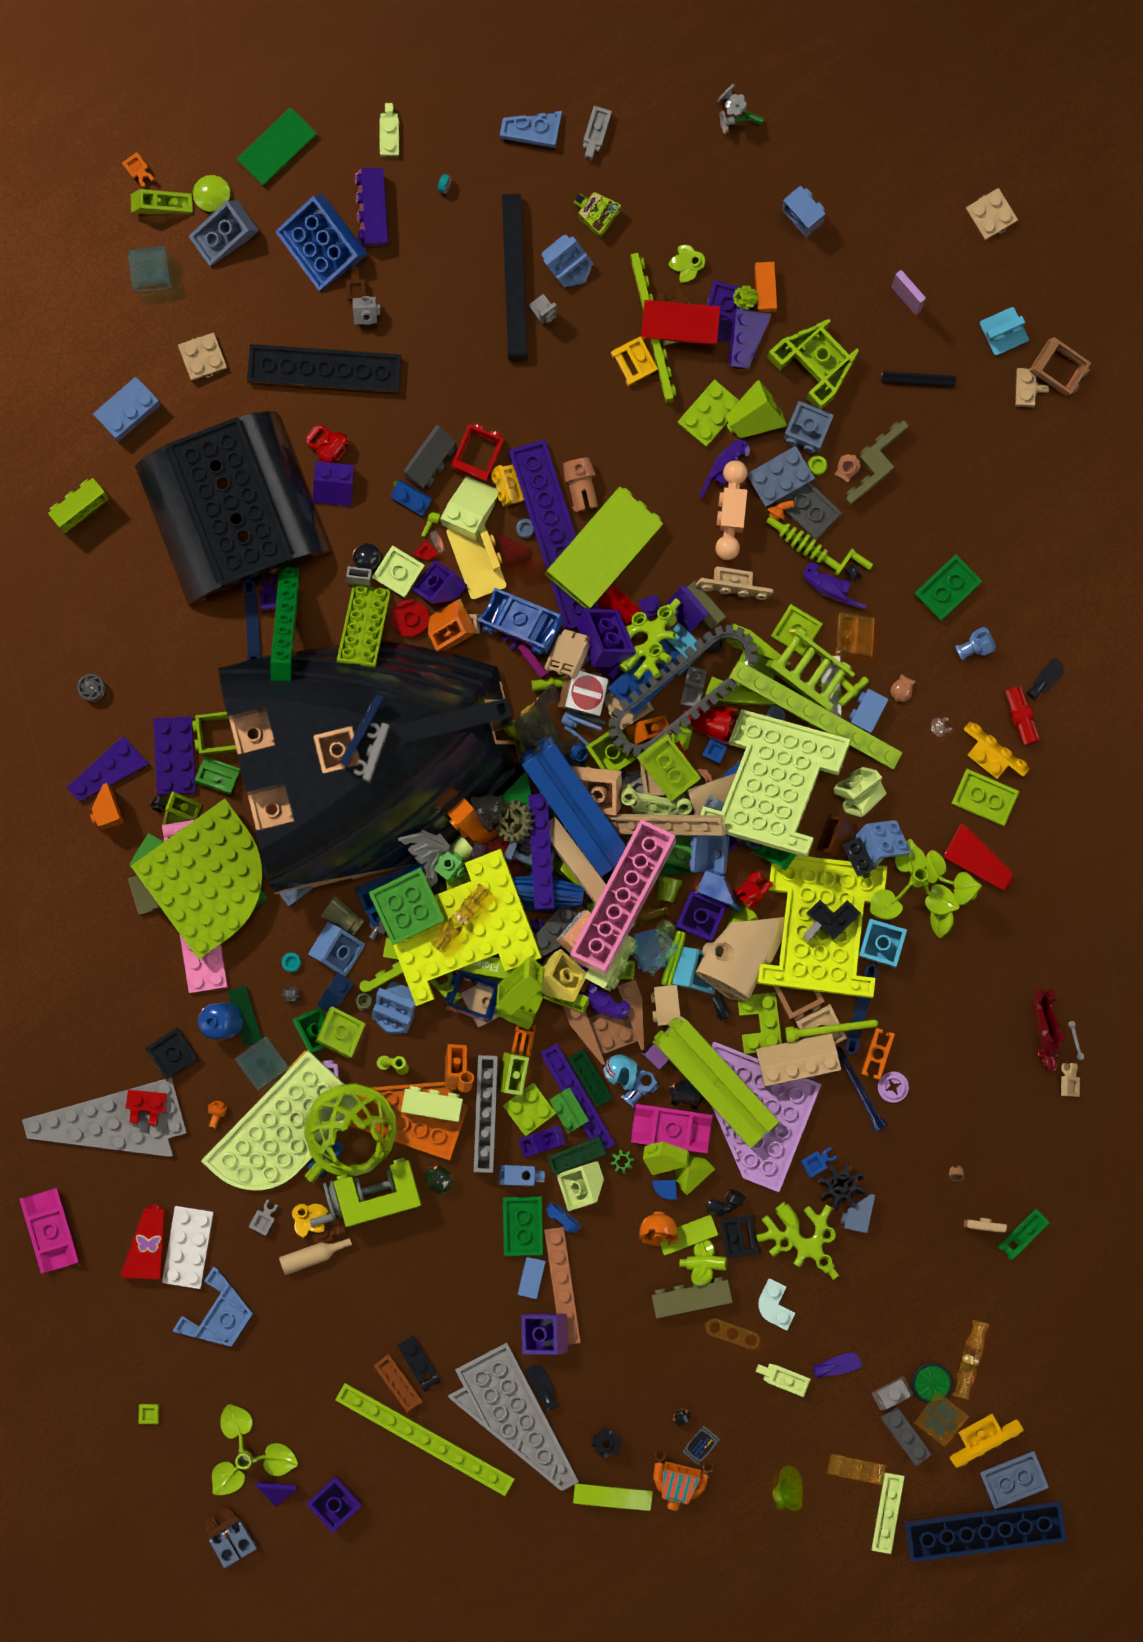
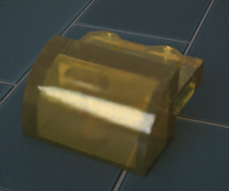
[836,613,874,656]

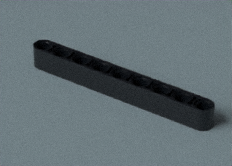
[502,194,527,360]

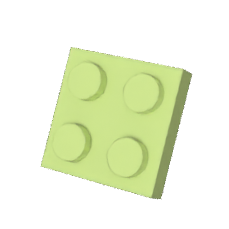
[372,545,425,598]

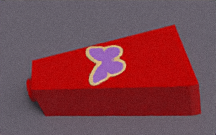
[121,1205,166,1279]

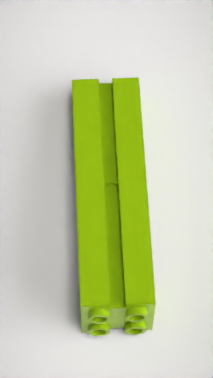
[652,1016,779,1148]

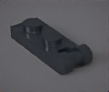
[397,1335,441,1392]

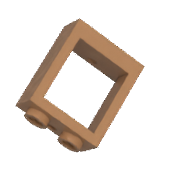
[1029,337,1091,396]
[772,986,825,1021]

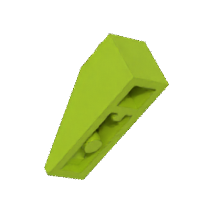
[131,189,193,215]

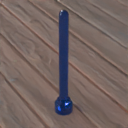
[836,1047,888,1132]

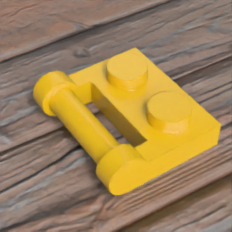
[611,336,658,386]

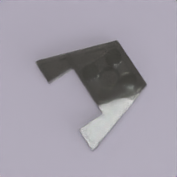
[513,683,580,755]

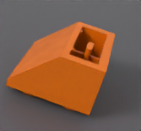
[428,599,477,651]

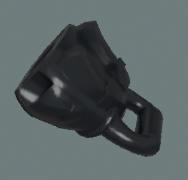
[669,1080,705,1110]

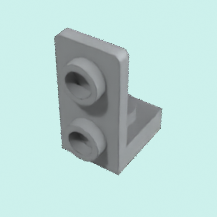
[528,294,557,324]

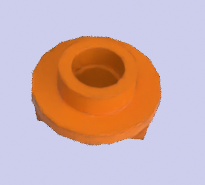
[768,500,795,521]
[208,1101,227,1129]

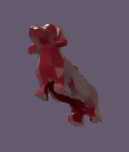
[1032,988,1066,1073]

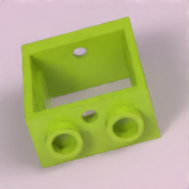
[193,712,237,755]
[497,956,544,1016]

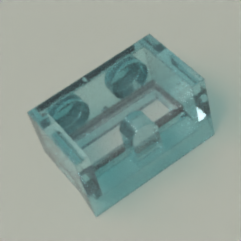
[634,929,679,976]

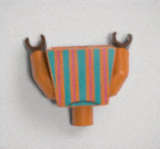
[653,1451,714,1511]

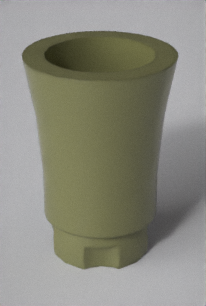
[320,895,365,935]

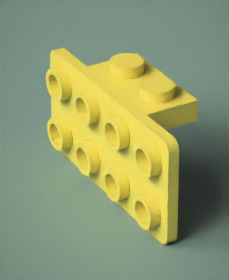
[446,525,506,600]

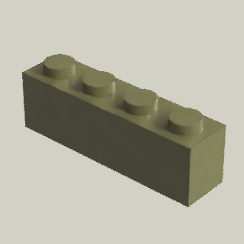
[651,1277,733,1318]

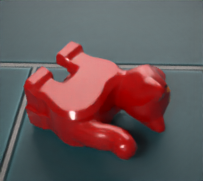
[733,870,773,911]

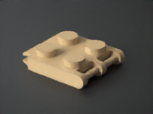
[545,629,591,679]

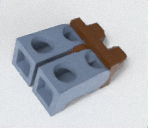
[204,1508,258,1568]

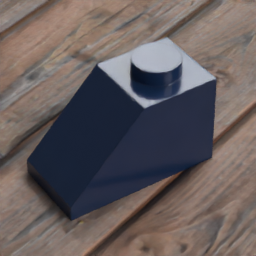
[317,972,355,1012]

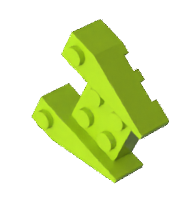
[767,319,859,410]
[705,624,790,707]

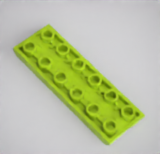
[337,585,391,667]

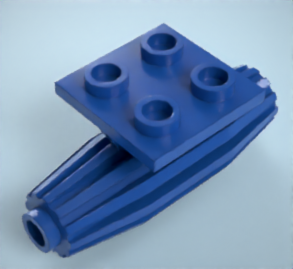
[512,872,584,914]

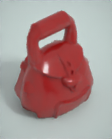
[306,425,350,463]

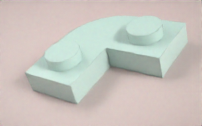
[758,1278,795,1330]

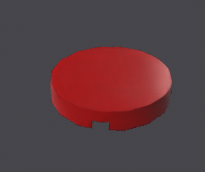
[391,599,429,638]

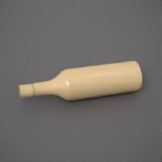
[279,1238,352,1275]

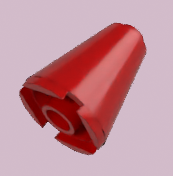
[685,707,738,745]

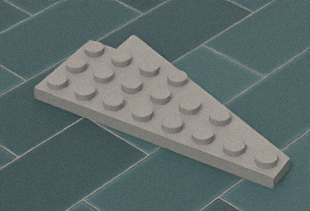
[22,1078,187,1157]
[448,1343,579,1491]

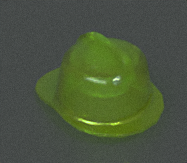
[773,1466,802,1511]

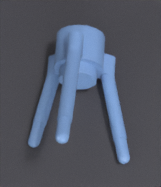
[561,710,606,746]

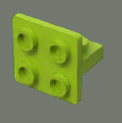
[495,993,543,1030]

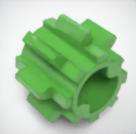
[610,1150,634,1174]

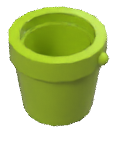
[657,875,683,902]

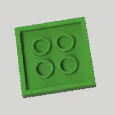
[369,868,446,945]

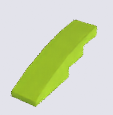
[573,1483,653,1511]

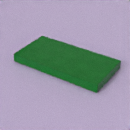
[237,107,317,186]

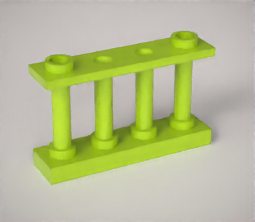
[765,628,855,711]

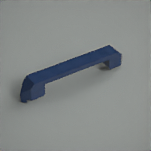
[243,579,261,660]
[845,963,878,1056]

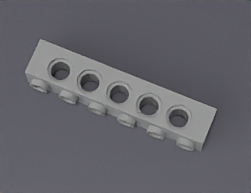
[474,1055,498,1173]

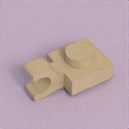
[1061,1063,1080,1097]

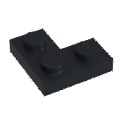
[806,900,861,941]

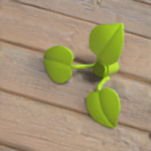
[870,839,960,920]
[925,850,982,938]
[212,1404,298,1495]

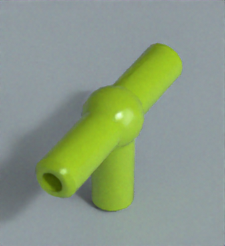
[838,677,869,707]

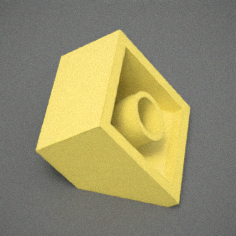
[541,949,586,1002]

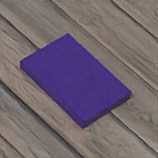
[707,280,745,344]

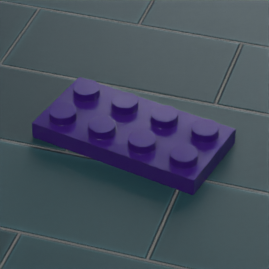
[153,716,196,795]

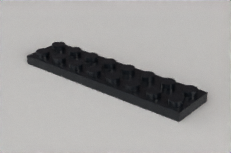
[247,344,401,393]

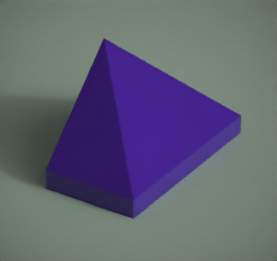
[257,1482,297,1507]

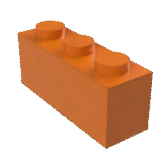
[447,798,499,849]

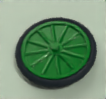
[912,1363,953,1404]

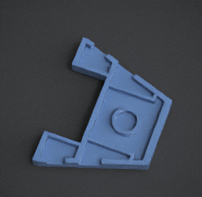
[173,1267,253,1347]

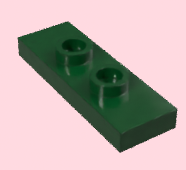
[567,1049,613,1108]
[547,1136,607,1175]

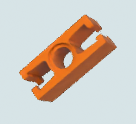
[755,262,777,313]
[860,1028,895,1081]

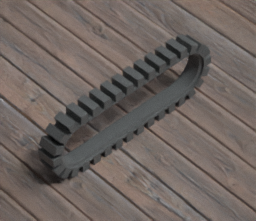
[608,625,758,758]

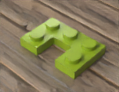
[737,992,782,1054]

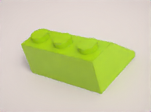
[48,478,109,534]

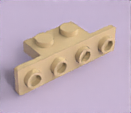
[696,566,773,600]

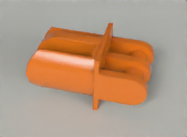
[511,1024,537,1057]

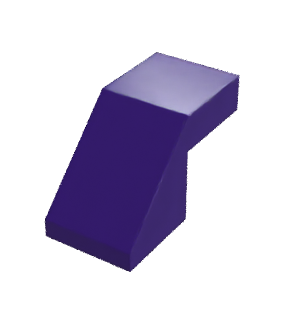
[519,1126,566,1158]

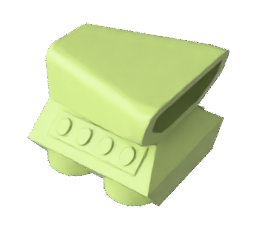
[834,767,887,817]

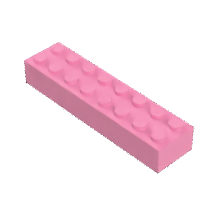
[570,819,676,977]

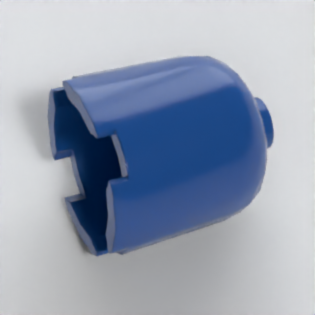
[198,1001,243,1040]

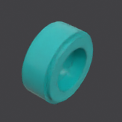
[438,174,452,194]
[282,953,301,972]

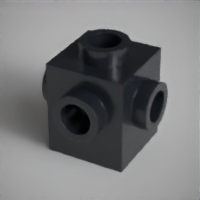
[592,1429,621,1458]

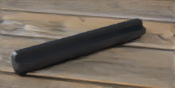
[881,371,957,387]

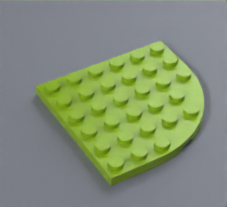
[131,799,262,960]

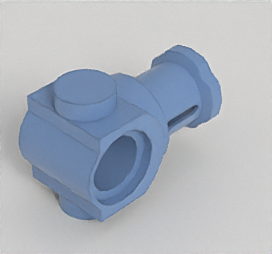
[955,627,996,661]
[621,1067,660,1108]

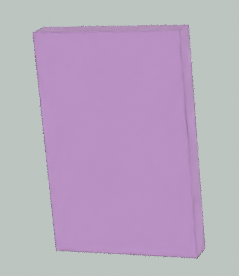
[891,270,926,315]

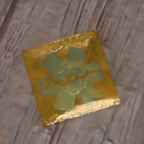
[914,1392,969,1447]

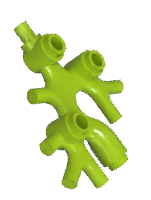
[618,598,681,679]
[756,1202,839,1280]

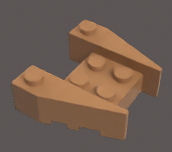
[563,980,644,1066]

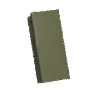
[687,581,726,631]

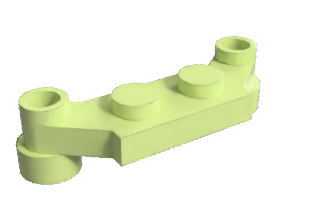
[621,784,692,815]

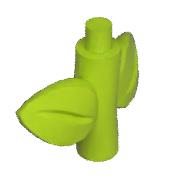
[679,1239,727,1286]

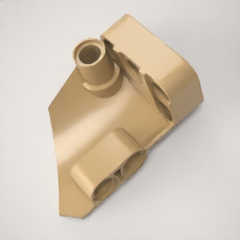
[696,917,785,1001]

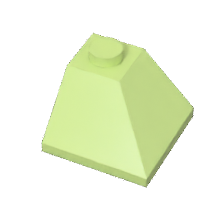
[556,1161,604,1211]

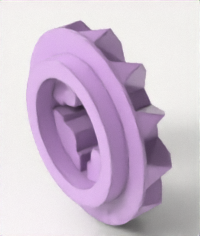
[878,1072,909,1103]

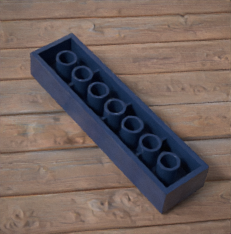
[904,1501,1066,1562]

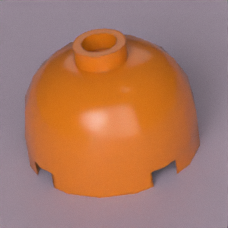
[639,1212,678,1246]

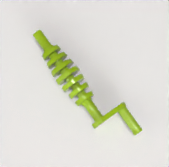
[766,516,873,576]

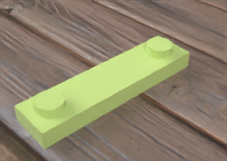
[871,1473,904,1554]

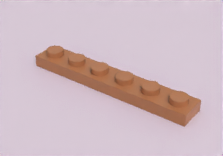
[544,1227,581,1345]

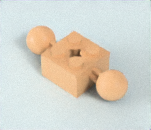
[715,460,748,560]

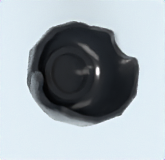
[352,543,382,573]

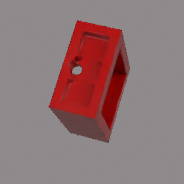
[451,424,504,484]

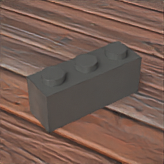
[880,1406,932,1466]

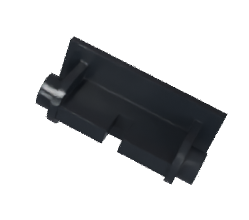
[842,837,875,878]

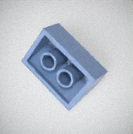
[93,377,161,442]

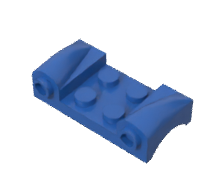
[477,588,564,655]

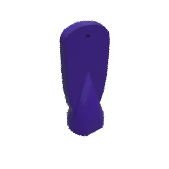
[813,1352,862,1379]

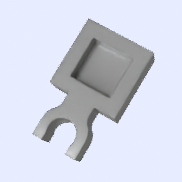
[248,1200,278,1237]

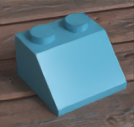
[672,947,716,995]

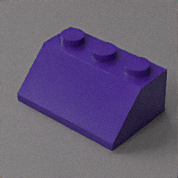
[576,609,636,667]

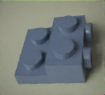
[783,401,834,454]

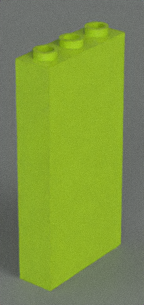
[544,487,663,609]

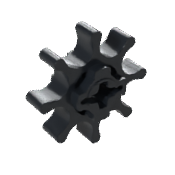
[818,1162,866,1210]

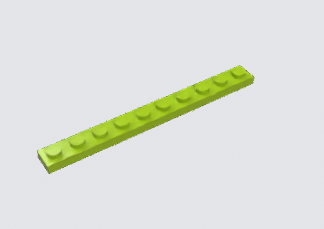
[729,661,902,769]
[336,1383,514,1496]

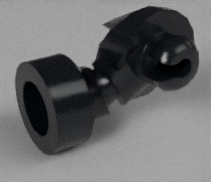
[706,1189,746,1216]

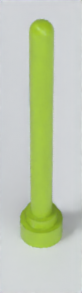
[785,1020,878,1043]

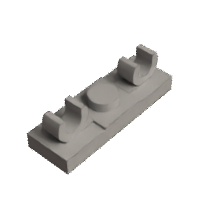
[354,723,390,783]

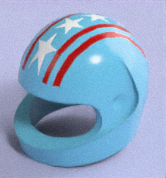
[603,1054,637,1090]

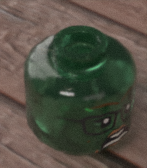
[424,1165,454,1194]

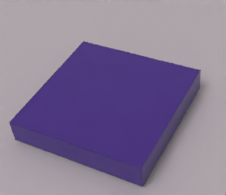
[664,584,709,633]

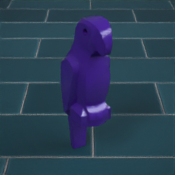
[699,439,750,499]
[803,563,866,609]
[578,982,630,1020]

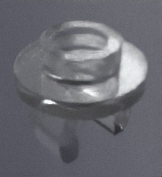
[931,717,952,737]

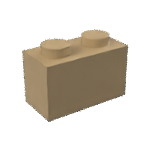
[650,985,680,1027]

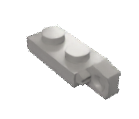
[583,106,612,160]

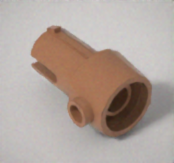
[563,457,598,512]

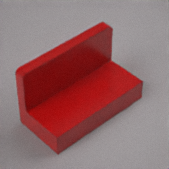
[597,585,641,626]

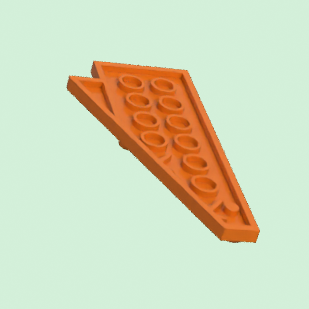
[350,1082,469,1160]

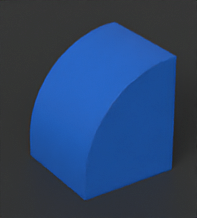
[652,1180,676,1200]

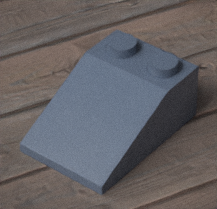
[189,200,259,266]

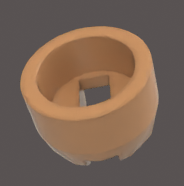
[949,1165,964,1182]

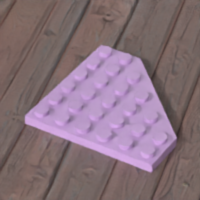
[711,1042,821,1192]

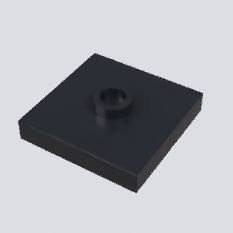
[145,1027,199,1081]

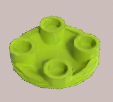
[193,175,230,212]

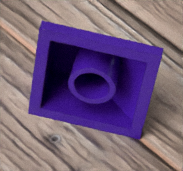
[411,560,467,604]

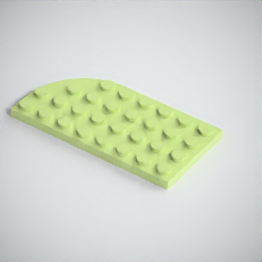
[201,1050,358,1190]

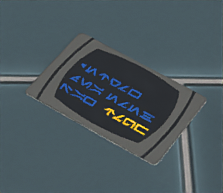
[682,1426,720,1465]

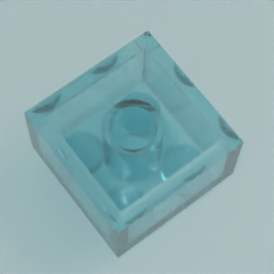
[127,245,172,293]
[235,1036,289,1091]

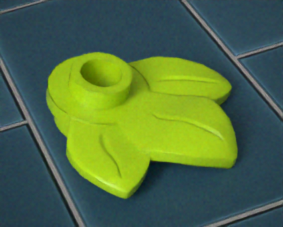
[668,245,706,283]

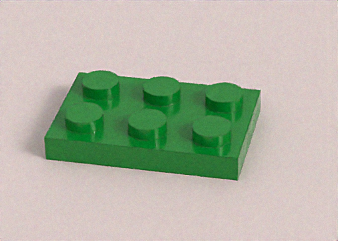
[914,554,982,621]
[503,1197,543,1256]

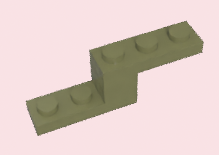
[845,420,909,507]

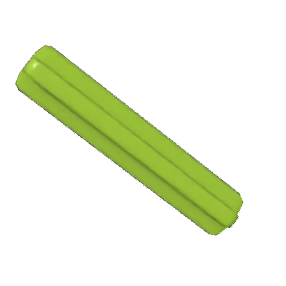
[661,930,686,986]

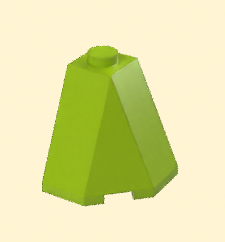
[726,380,787,438]

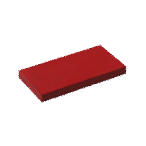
[641,300,720,345]

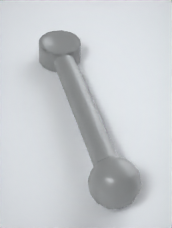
[1068,1021,1084,1060]

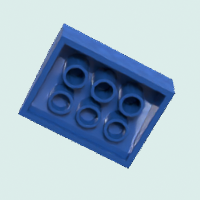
[275,195,367,291]

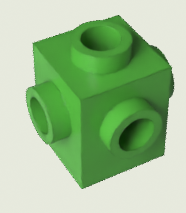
[433,851,466,883]

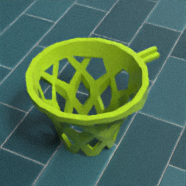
[304,1083,397,1183]

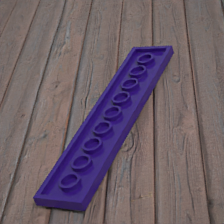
[508,439,599,630]

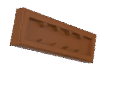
[373,1354,423,1413]

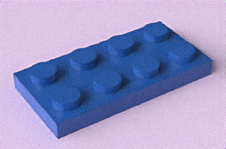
[607,639,681,716]

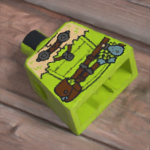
[574,192,621,238]

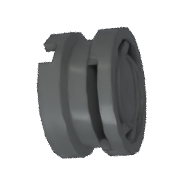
[77,674,106,702]

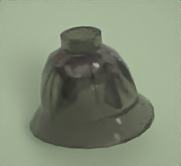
[471,795,507,833]

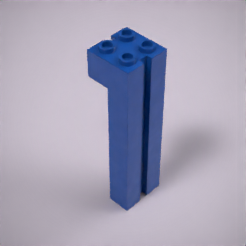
[519,737,626,877]

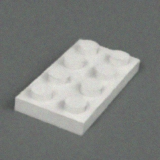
[162,1206,214,1289]

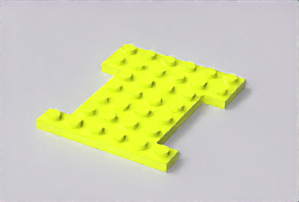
[393,849,542,1006]
[758,855,887,998]

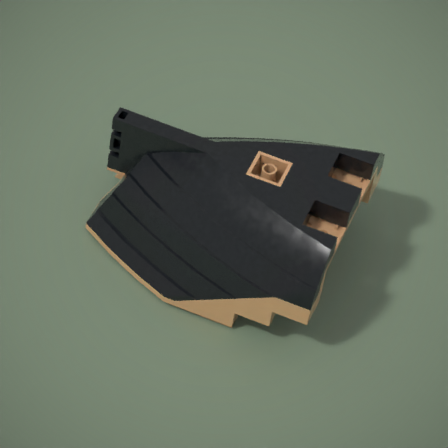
[218,641,524,895]

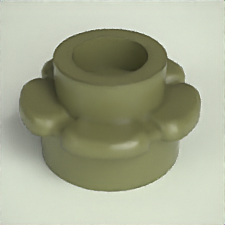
[355,992,374,1011]

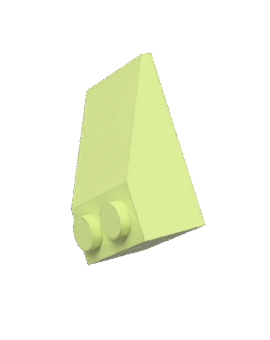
[440,476,498,541]

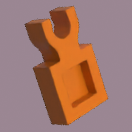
[122,152,154,188]

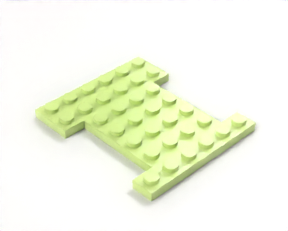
[700,709,851,857]

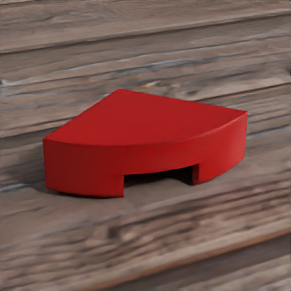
[413,541,440,560]

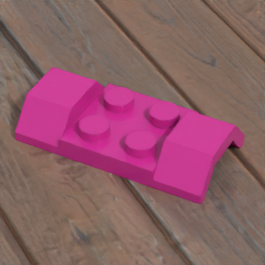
[631,1104,713,1153]
[19,1188,79,1274]

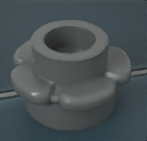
[281,987,300,1001]

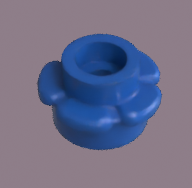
[570,743,588,762]

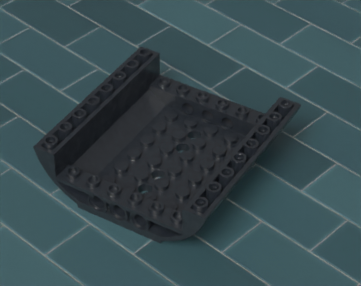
[135,411,331,606]

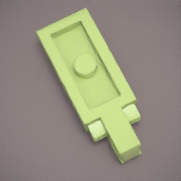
[380,103,399,157]
[756,1363,811,1397]

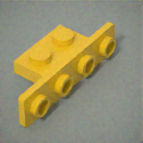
[964,722,1030,779]
[949,1414,1024,1468]

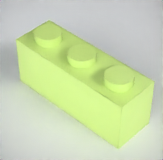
[401,1086,463,1122]

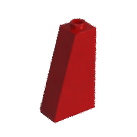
[943,824,1014,892]

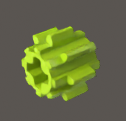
[733,286,758,309]

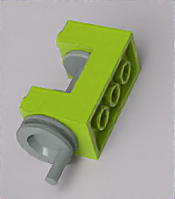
[309,1158,422,1227]

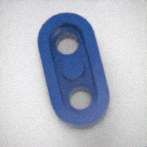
[546,1202,581,1233]

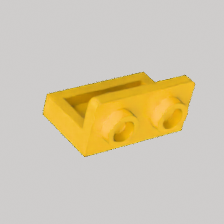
[491,465,524,507]

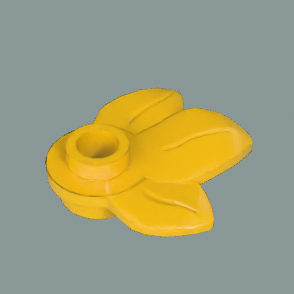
[292,1204,328,1238]

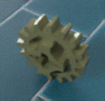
[495,800,535,842]

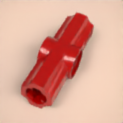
[1005,686,1040,746]

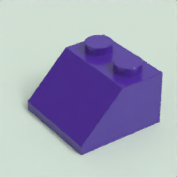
[313,461,355,507]

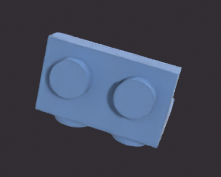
[855,820,910,868]
[689,835,730,874]

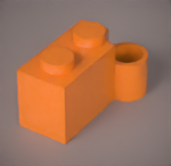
[445,1044,474,1092]

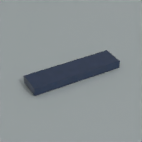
[340,694,385,768]

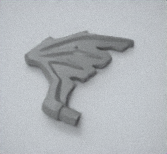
[398,830,450,887]

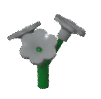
[717,84,764,134]

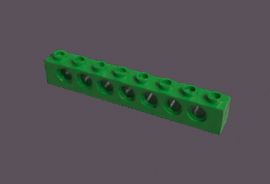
[271,567,299,681]

